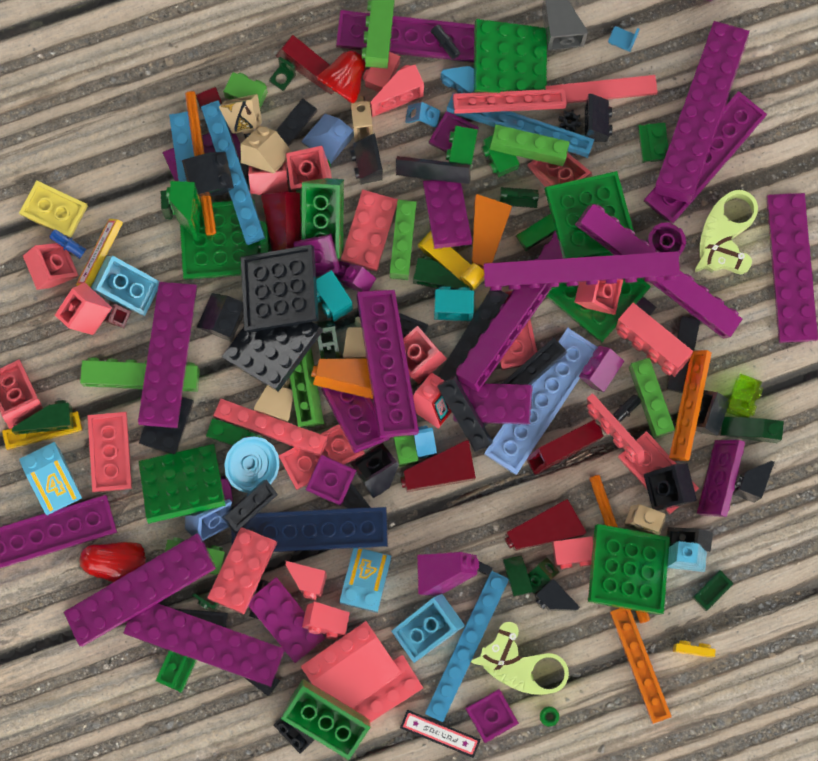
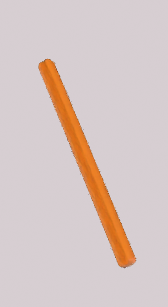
[185,91,216,235]
[590,475,650,624]

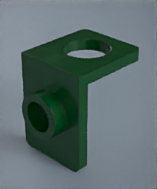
[269,57,296,91]
[528,558,559,594]
[192,593,220,611]

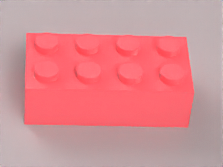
[616,303,693,377]

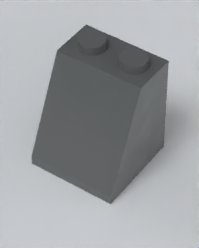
[542,0,588,50]

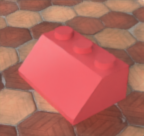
[285,561,327,601]

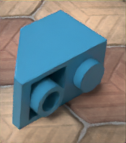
[440,66,475,94]
[413,426,437,459]

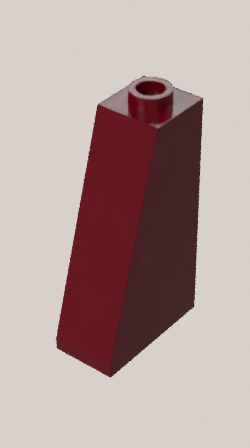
[276,35,335,95]
[261,192,301,251]
[527,420,604,475]
[400,440,476,492]
[504,499,587,551]

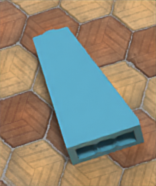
[668,541,707,572]

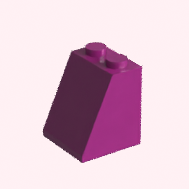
[417,552,479,597]

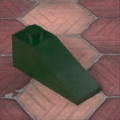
[413,256,470,290]
[315,320,340,359]
[12,400,74,435]
[720,417,784,444]

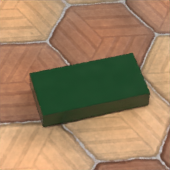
[160,190,173,219]
[692,570,734,611]

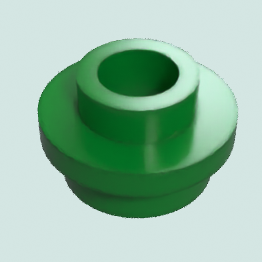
[540,707,560,727]

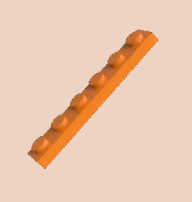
[669,350,712,461]
[610,608,672,724]

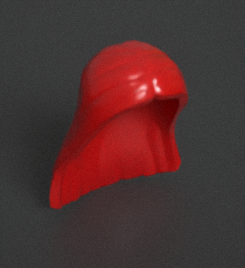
[317,50,365,103]
[79,542,146,582]

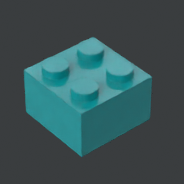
[316,270,353,322]
[434,287,474,321]

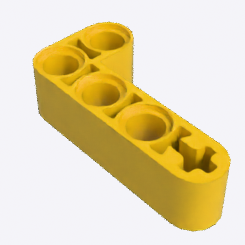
[417,231,484,291]

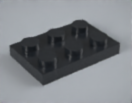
[139,397,194,454]

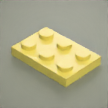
[19,180,88,238]

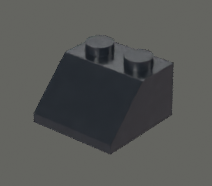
[584,94,612,142]
[350,133,383,184]
[182,152,234,196]
[197,293,244,342]
[675,390,730,436]
[733,461,775,503]
[644,463,697,511]

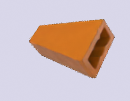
[471,194,512,270]
[311,359,373,399]

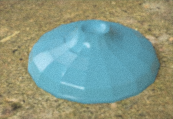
[224,436,280,493]

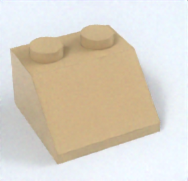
[241,126,292,173]

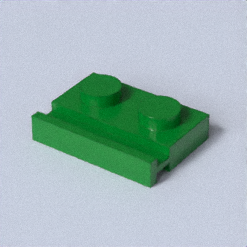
[638,123,669,163]
[155,650,197,693]

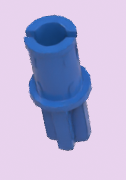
[49,229,86,259]

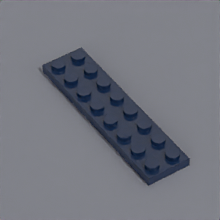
[231,507,388,552]

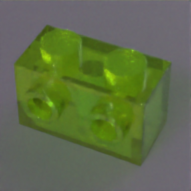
[726,373,763,418]

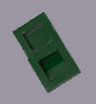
[503,555,533,597]

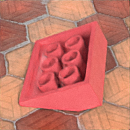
[300,621,402,708]

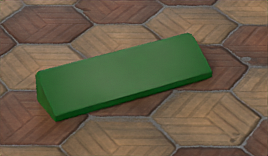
[515,214,556,251]

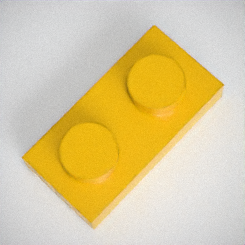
[673,640,716,658]

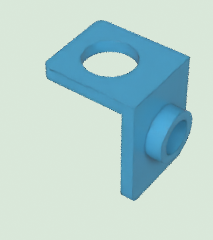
[608,26,640,52]
[405,102,440,128]

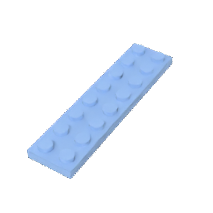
[484,328,598,475]

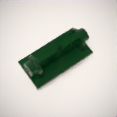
[500,187,539,208]

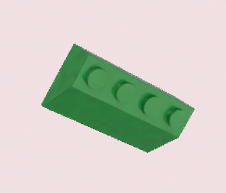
[302,178,344,259]
[166,181,202,241]
[281,679,371,760]

